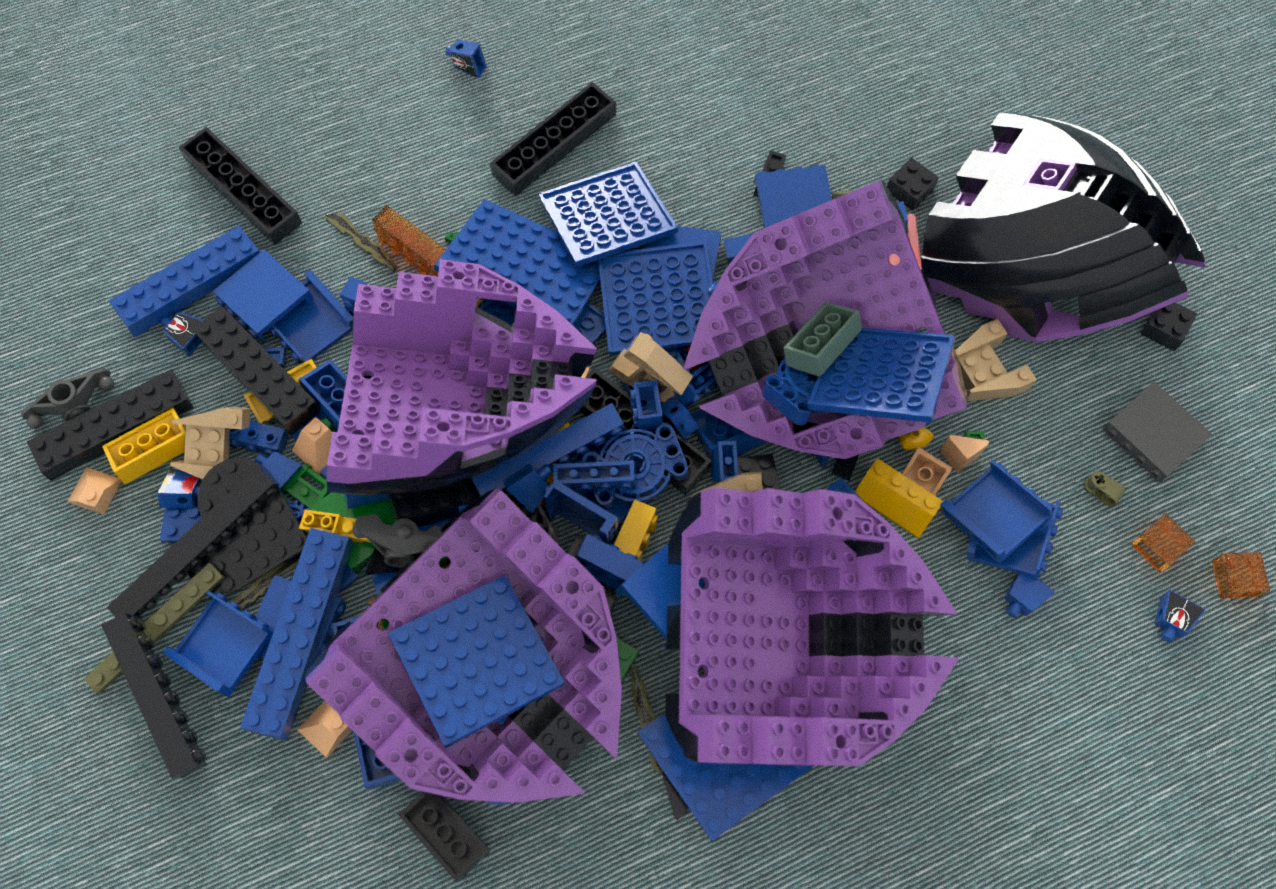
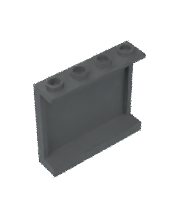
[1103,382,1213,483]

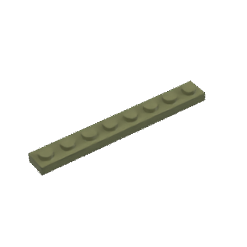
[84,563,225,694]

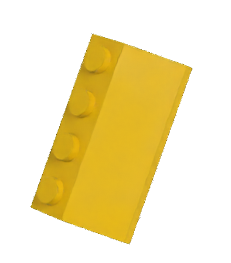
[102,408,186,485]
[855,458,944,539]

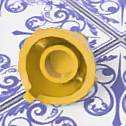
[899,428,934,451]

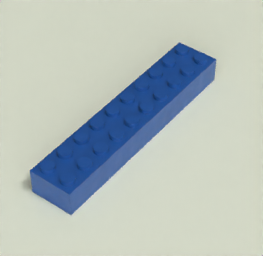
[240,528,354,741]

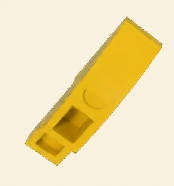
[299,510,371,543]

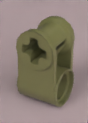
[1084,471,1126,507]

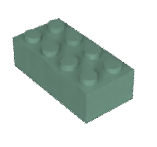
[784,302,862,377]

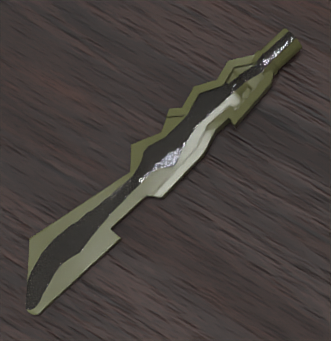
[325,214,398,272]
[232,552,302,610]
[630,668,664,774]

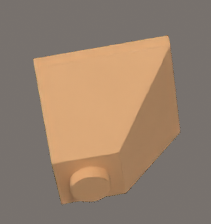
[292,417,333,475]
[68,467,122,515]
[297,701,353,758]

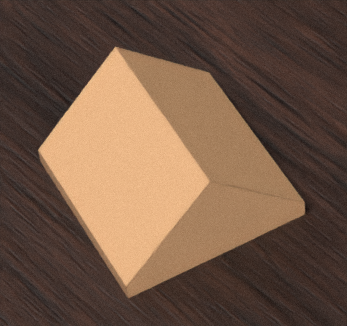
[940,435,989,473]
[902,448,953,495]

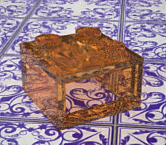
[1131,513,1196,573]
[1212,552,1270,598]

